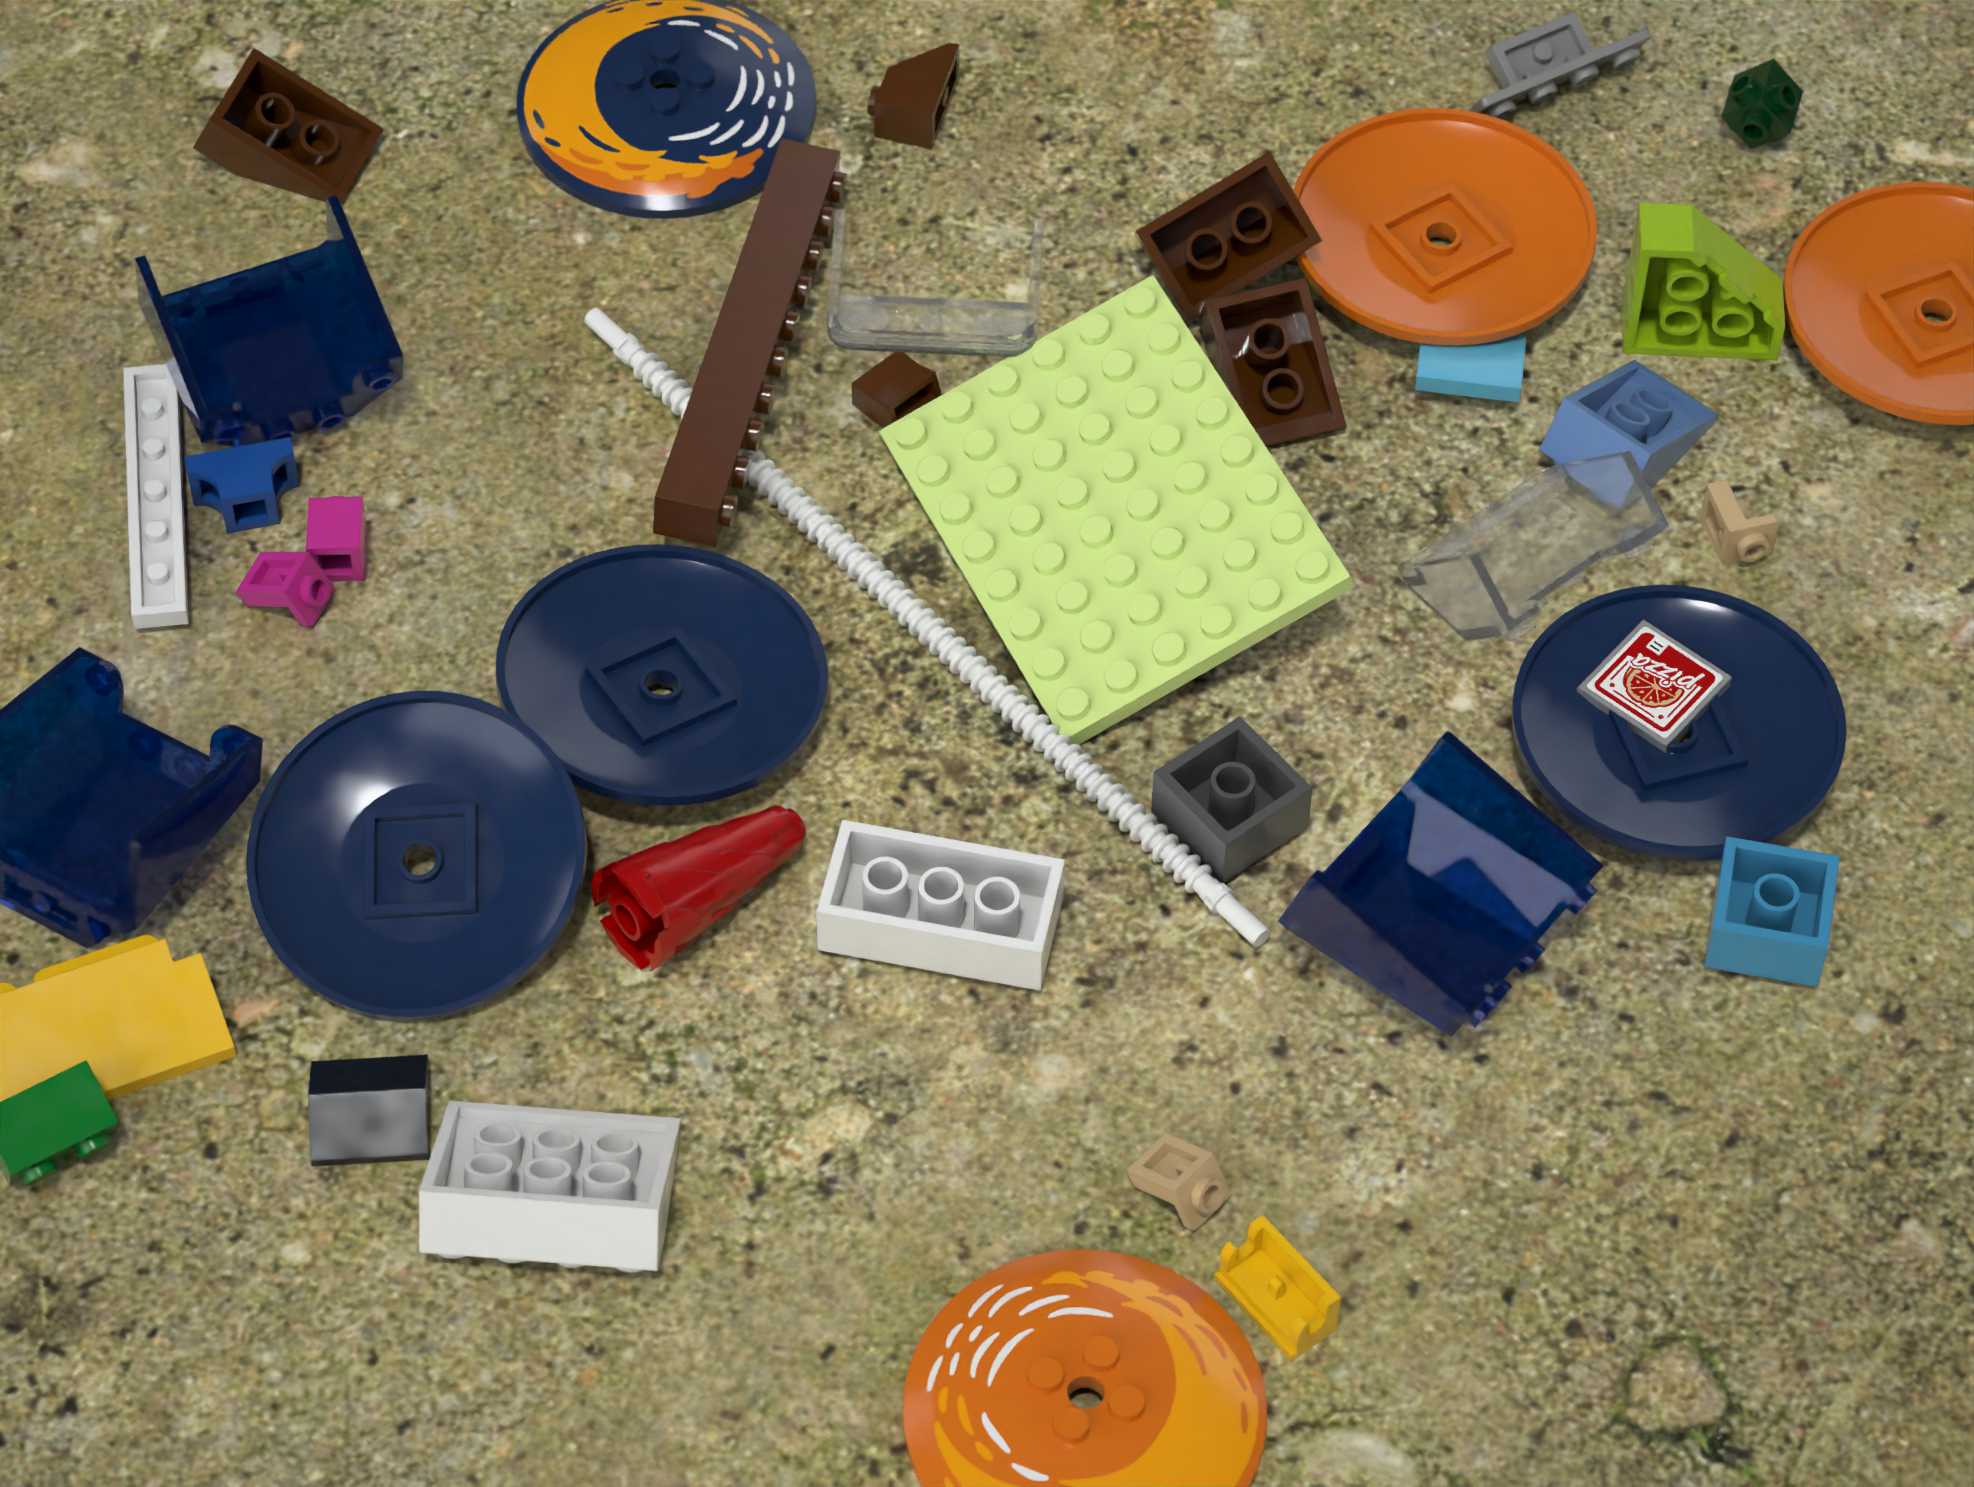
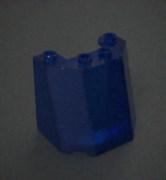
[135,195,403,447]
[0,647,263,948]
[1278,731,1604,1037]

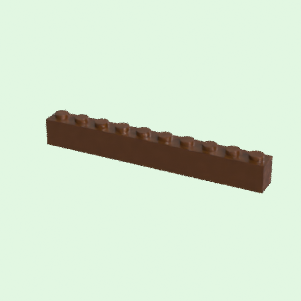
[653,138,847,547]

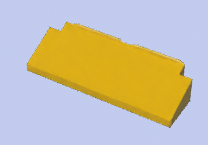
[0,935,236,1102]

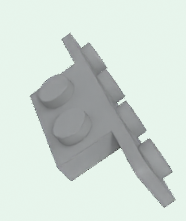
[1469,12,1651,119]

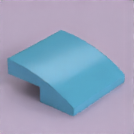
[1415,331,1526,403]

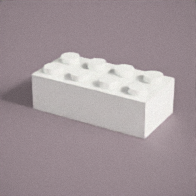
[816,820,1065,991]

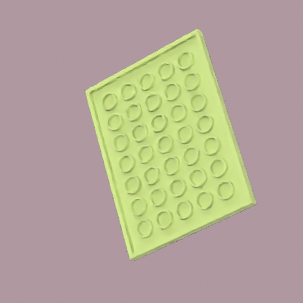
[879,275,1355,745]

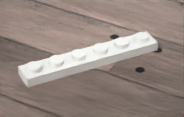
[123,363,189,629]

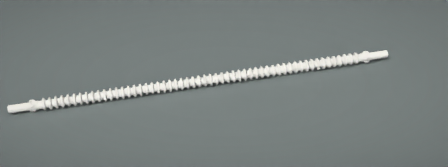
[584,308,1271,947]

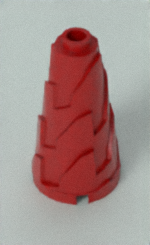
[591,805,806,972]

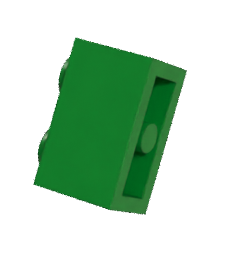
[0,1060,119,1186]

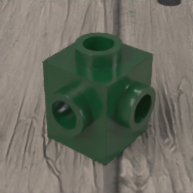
[1721,59,1803,149]

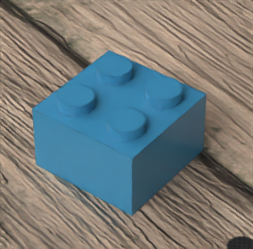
[1704,836,1840,987]

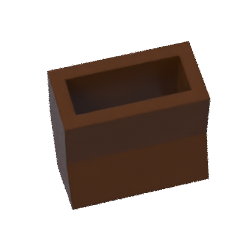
[852,349,942,428]

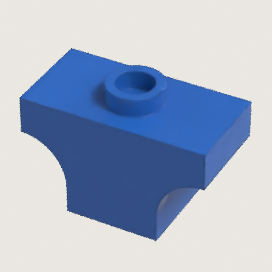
[184,437,299,534]

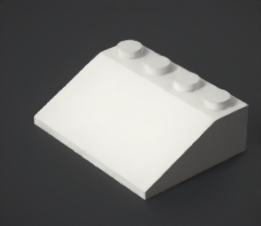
[419,1101,681,1272]

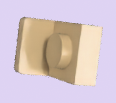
[1700,479,1779,565]
[1127,1132,1230,1231]

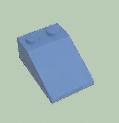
[1539,359,1719,506]

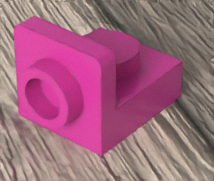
[236,552,335,627]

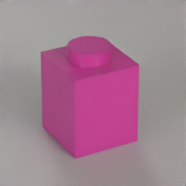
[306,496,368,582]

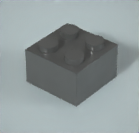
[1151,716,1313,883]

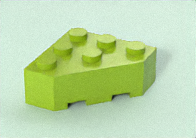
[1621,202,1785,360]

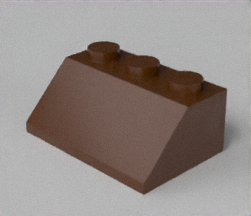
[1135,151,1322,321]

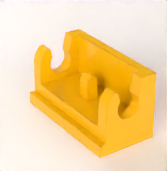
[1214,1215,1341,1362]

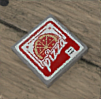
[1577,619,1732,753]

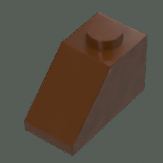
[867,43,959,149]

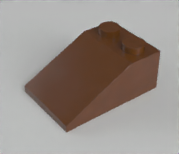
[193,48,384,206]
[1198,278,1347,448]

